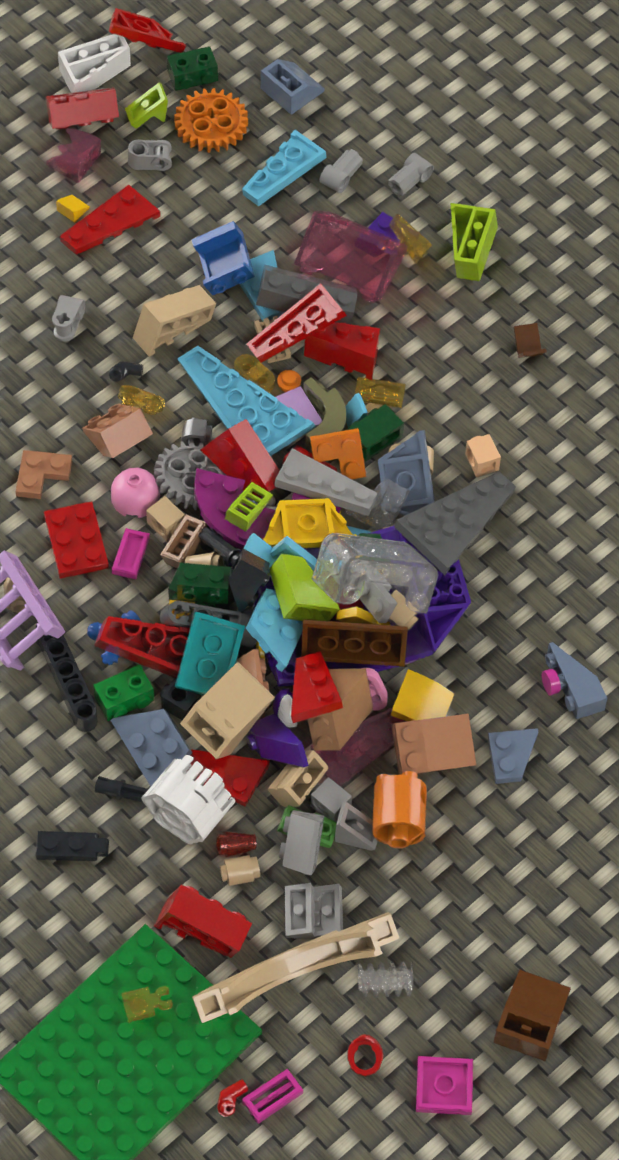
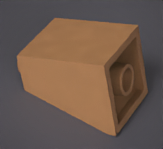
[308,669,373,751]

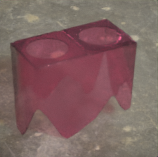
[46,128,101,183]

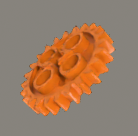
[174,88,248,153]

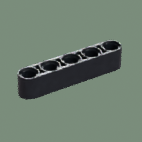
[36,621,98,732]

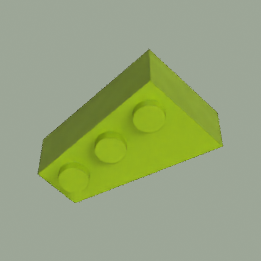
[450,203,498,281]

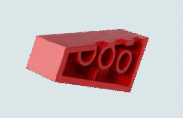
[94,616,190,678]

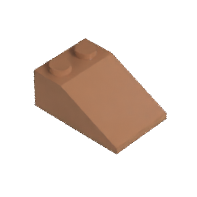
[391,714,476,775]

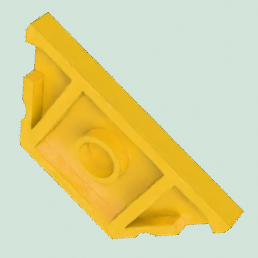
[263,498,357,548]

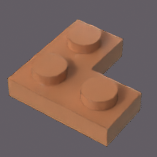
[15,450,73,499]

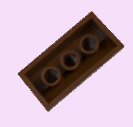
[301,620,408,667]

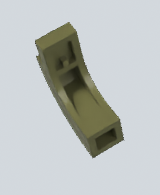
[304,377,346,454]

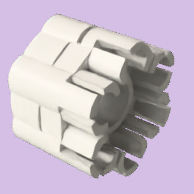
[142,755,235,844]

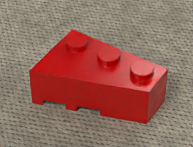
[200,419,280,500]

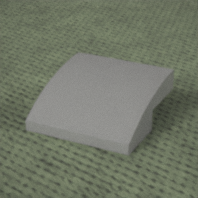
[285,883,343,939]

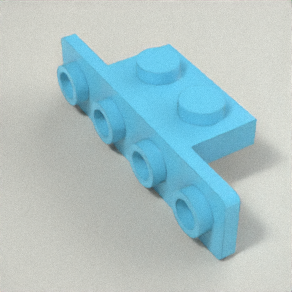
[244,533,326,577]

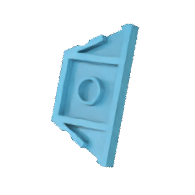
[246,589,303,672]

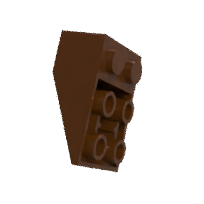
[493,970,571,1061]

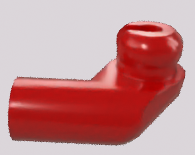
[217,1079,248,1117]

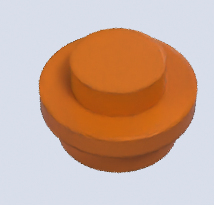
[277,370,301,393]

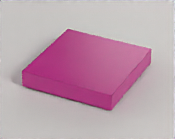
[416,1056,473,1115]

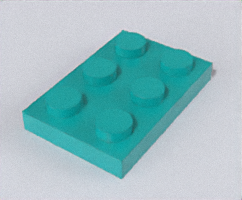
[175,612,245,695]

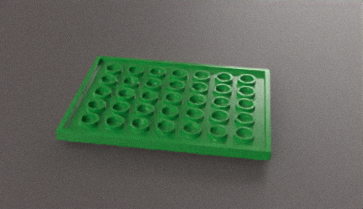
[0,924,262,1160]

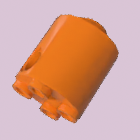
[372,771,427,848]

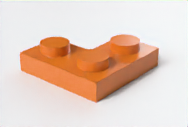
[310,428,366,479]

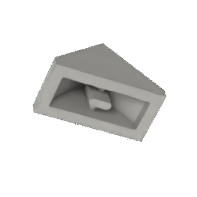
[335,802,378,851]

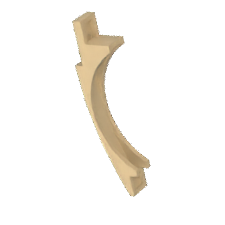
[192,912,400,1023]

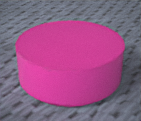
[542,669,561,696]

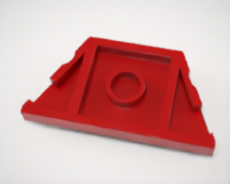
[109,8,186,53]

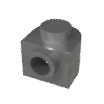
[181,418,212,447]

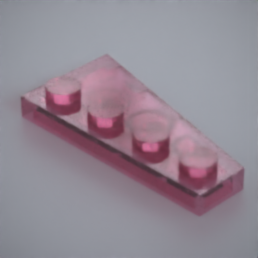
[310,708,407,787]

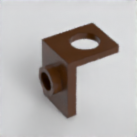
[513,323,547,358]

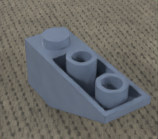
[545,642,607,719]

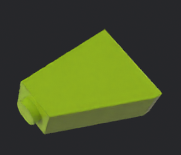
[269,554,339,621]

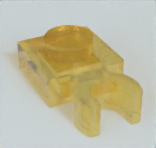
[121,986,173,1022]

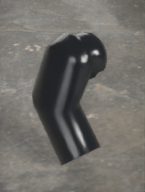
[109,361,144,382]

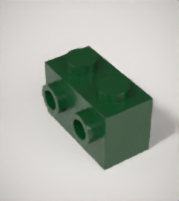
[167,46,218,91]
[348,404,404,462]
[177,563,231,604]

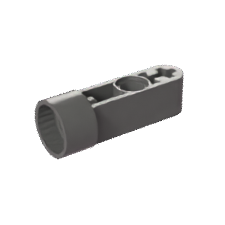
[160,601,257,648]

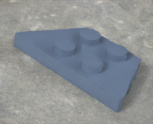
[378,430,435,516]
[111,709,192,787]

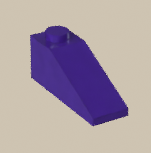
[246,714,309,767]

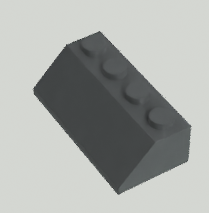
[256,265,358,324]

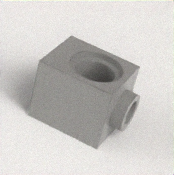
[310,777,352,822]

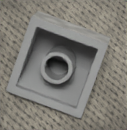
[279,810,325,875]

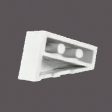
[58,34,131,93]

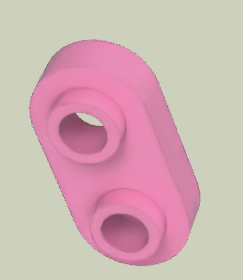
[361,668,388,710]

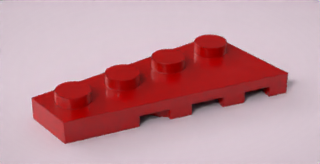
[60,185,161,255]

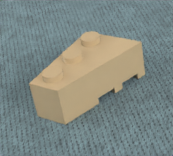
[133,285,216,357]

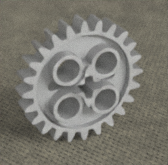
[154,441,227,510]

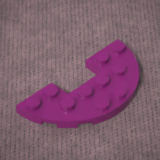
[194,468,341,550]

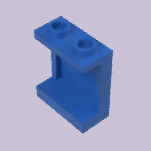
[191,221,255,296]

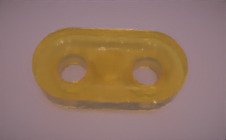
[234,354,275,393]
[118,385,165,415]

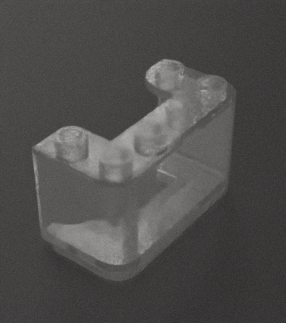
[312,533,438,614]

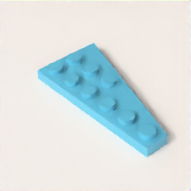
[178,346,316,456]

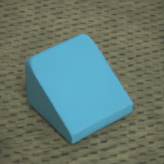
[345,393,368,428]

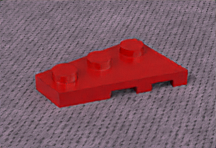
[291,651,343,723]

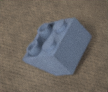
[261,59,325,115]

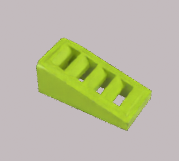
[225,482,273,532]

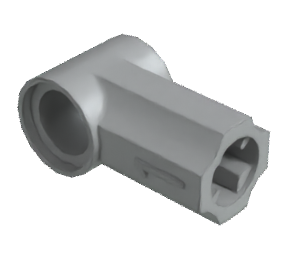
[320,149,363,193]
[388,153,434,196]

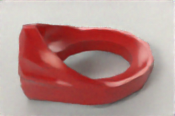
[347,1034,384,1077]

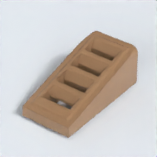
[160,515,207,569]

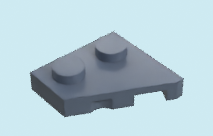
[488,728,538,784]

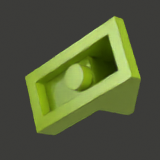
[125,83,168,129]

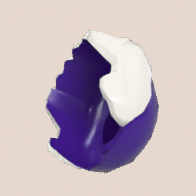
[272,688,298,727]

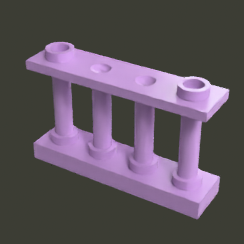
[0,550,65,671]

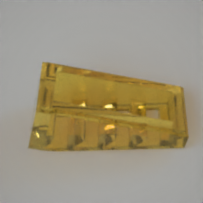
[389,214,432,264]

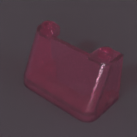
[294,211,409,303]

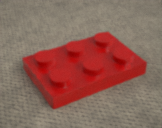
[44,501,109,579]

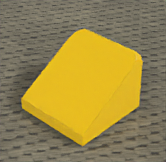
[56,195,90,223]

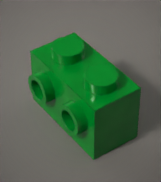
[93,665,154,721]

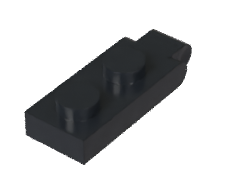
[36,831,109,861]

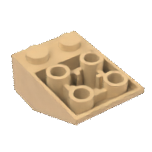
[180,662,275,759]

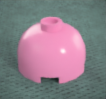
[111,467,160,518]

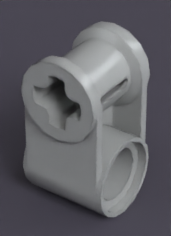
[128,139,172,171]
[52,295,85,342]

